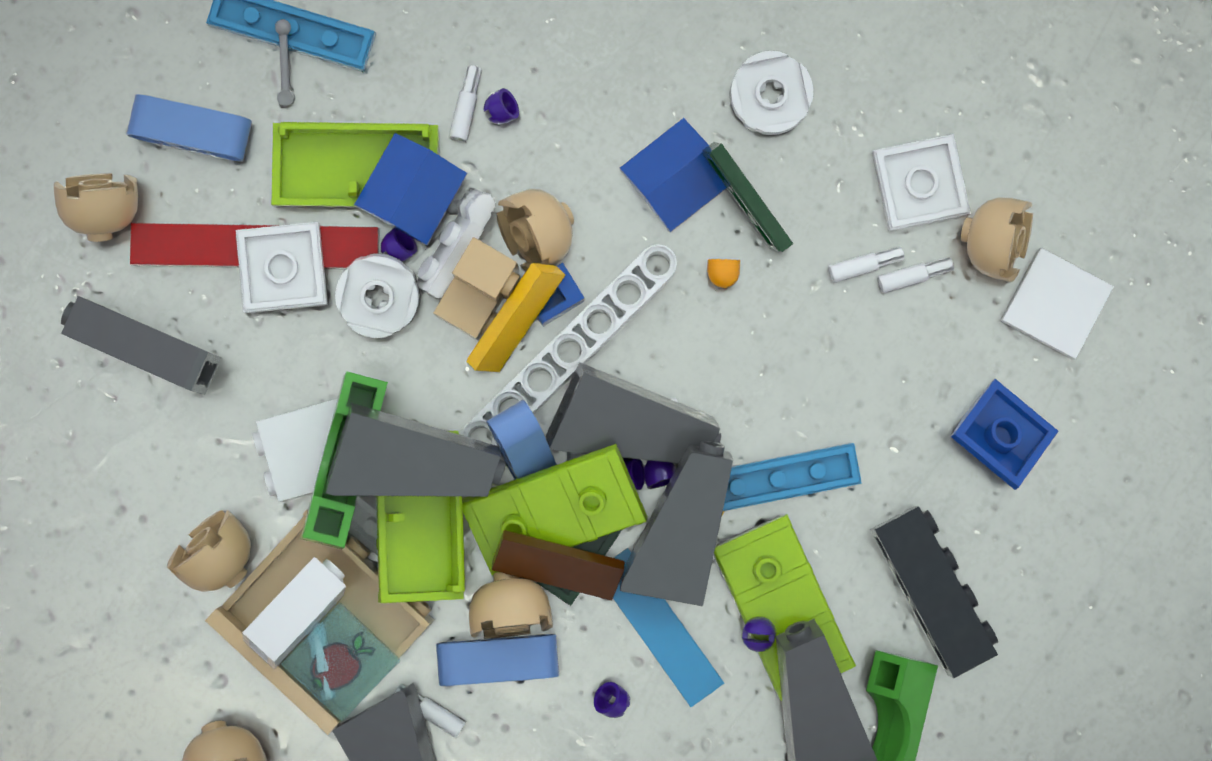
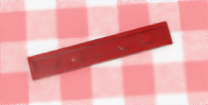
[130,223,379,269]

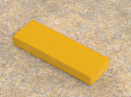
[466,263,565,372]

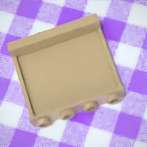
[205,509,434,735]

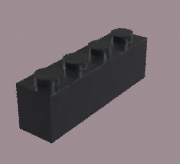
[870,506,998,678]

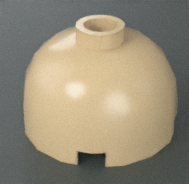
[54,173,138,242]
[497,189,574,271]
[961,198,1033,282]
[167,510,251,592]
[469,572,553,638]
[182,721,267,761]

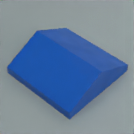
[620,118,727,232]
[354,133,467,245]
[951,379,1059,490]

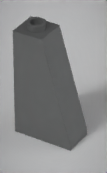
[61,296,222,395]
[546,362,721,463]
[326,403,505,497]
[619,441,733,606]
[776,619,878,761]
[332,683,435,761]

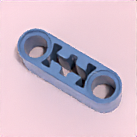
[126,94,252,161]
[486,400,557,480]
[436,634,559,686]

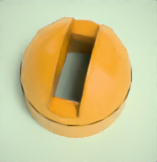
[707,259,740,288]

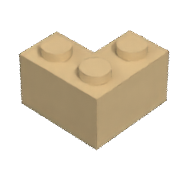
[433,237,521,341]

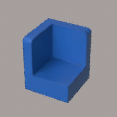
[537,263,585,327]

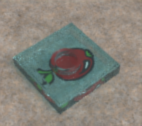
[281,602,400,721]

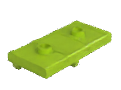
[271,122,439,207]
[375,431,465,603]
[462,444,648,576]
[714,514,856,701]

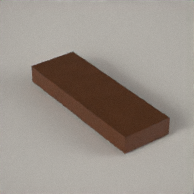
[492,530,625,601]

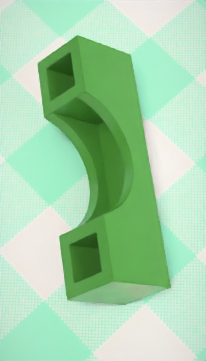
[300,371,388,549]
[866,650,938,761]

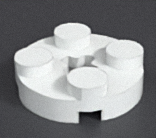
[730,51,813,135]
[335,254,419,338]

